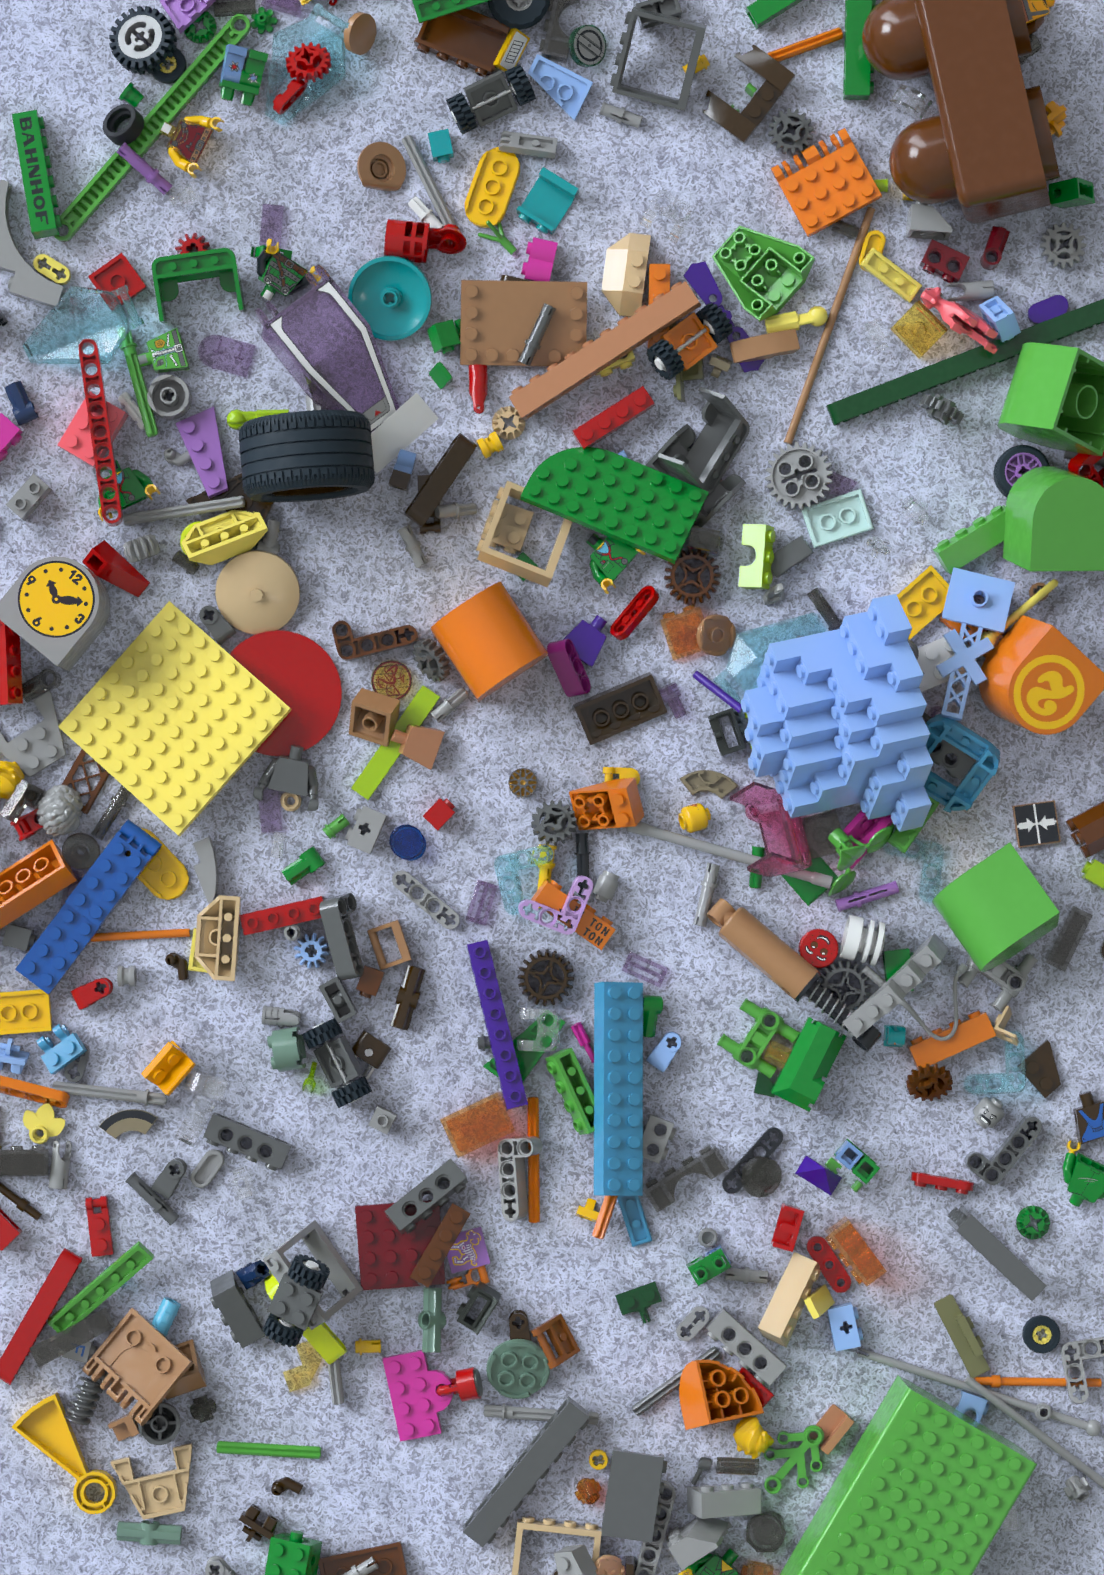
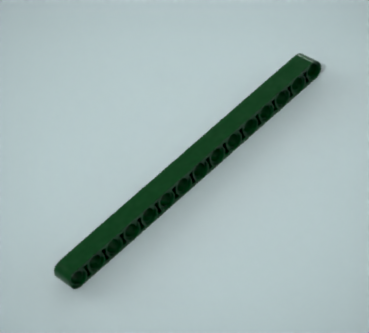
[826,299,1104,426]

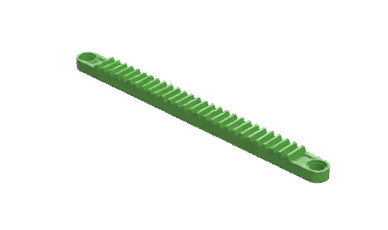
[54,14,251,242]

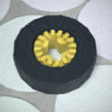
[151,48,187,84]
[1022,1315,1061,1354]

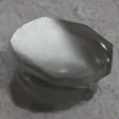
[746,1511,786,1553]

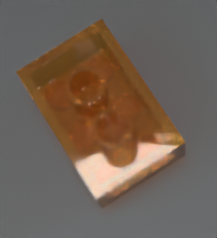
[440,1091,516,1158]
[825,1216,887,1287]

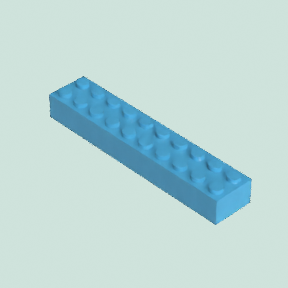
[594,982,643,1196]

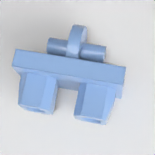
[0,1038,30,1074]

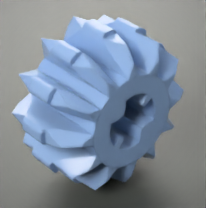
[294,933,330,969]

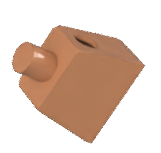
[391,724,445,770]

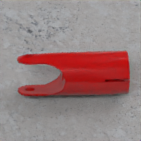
[469,364,488,414]

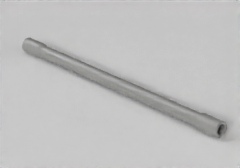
[627,822,833,889]

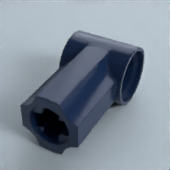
[4,381,39,426]
[235,1260,270,1290]

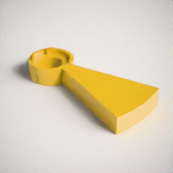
[12,1392,118,1514]

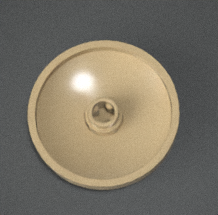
[215,550,300,634]

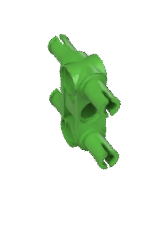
[717,998,800,1079]

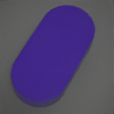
[1027,295,1069,324]

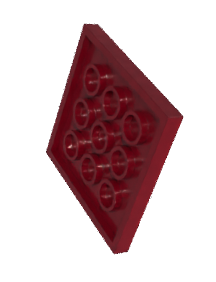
[355,1200,446,1291]

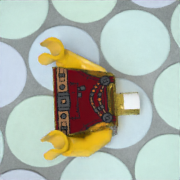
[159,116,224,179]

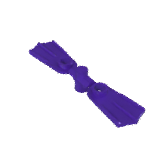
[683,261,766,373]

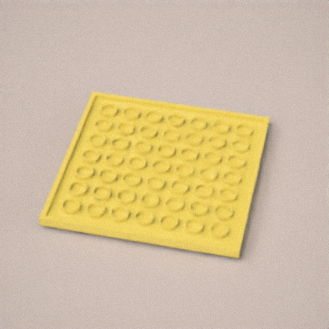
[59,601,292,836]

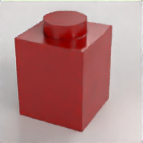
[423,798,455,831]

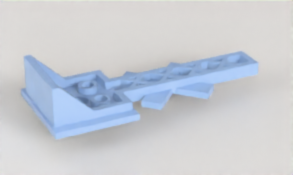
[936,567,1015,721]

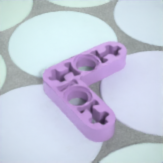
[518,875,593,935]

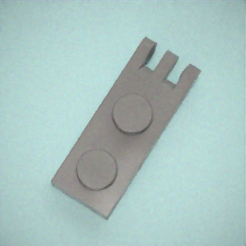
[499,131,558,159]

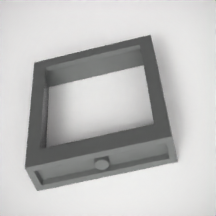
[947,1206,1047,1301]

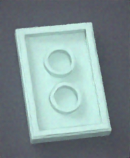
[801,489,874,548]

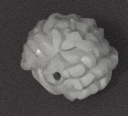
[37,785,83,837]

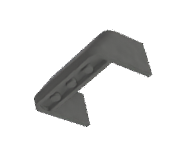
[657,387,750,494]

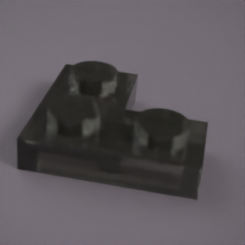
[0,779,46,823]

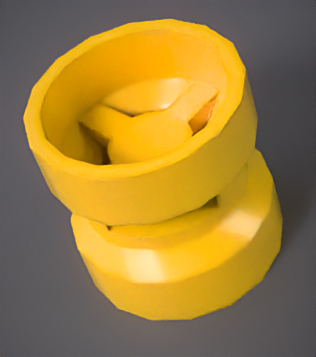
[476,431,504,459]

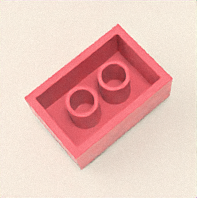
[58,391,129,469]

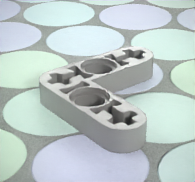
[1060,1337,1104,1404]

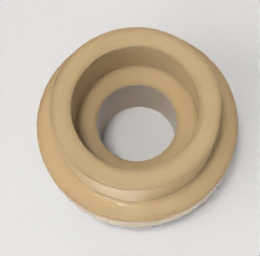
[280,792,302,811]

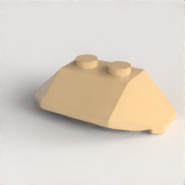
[601,233,651,317]
[194,895,241,981]

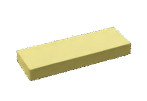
[860,248,922,303]

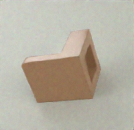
[108,1413,140,1441]

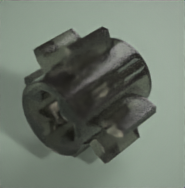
[190,1395,217,1423]

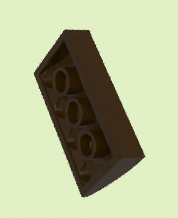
[573,672,667,745]

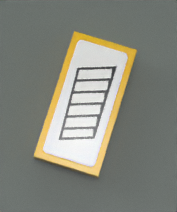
[493,28,530,73]

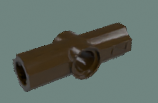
[390,965,426,1031]

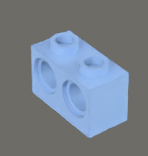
[979,296,1021,342]

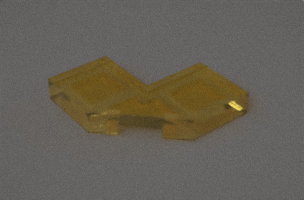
[283,1340,323,1392]

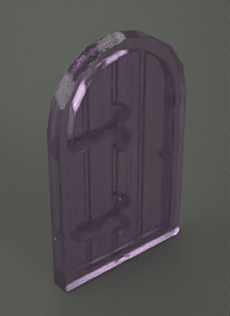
[198,335,255,378]

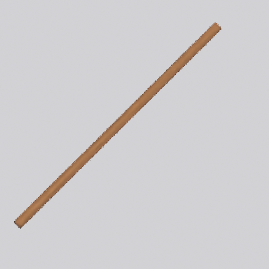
[784,207,876,445]

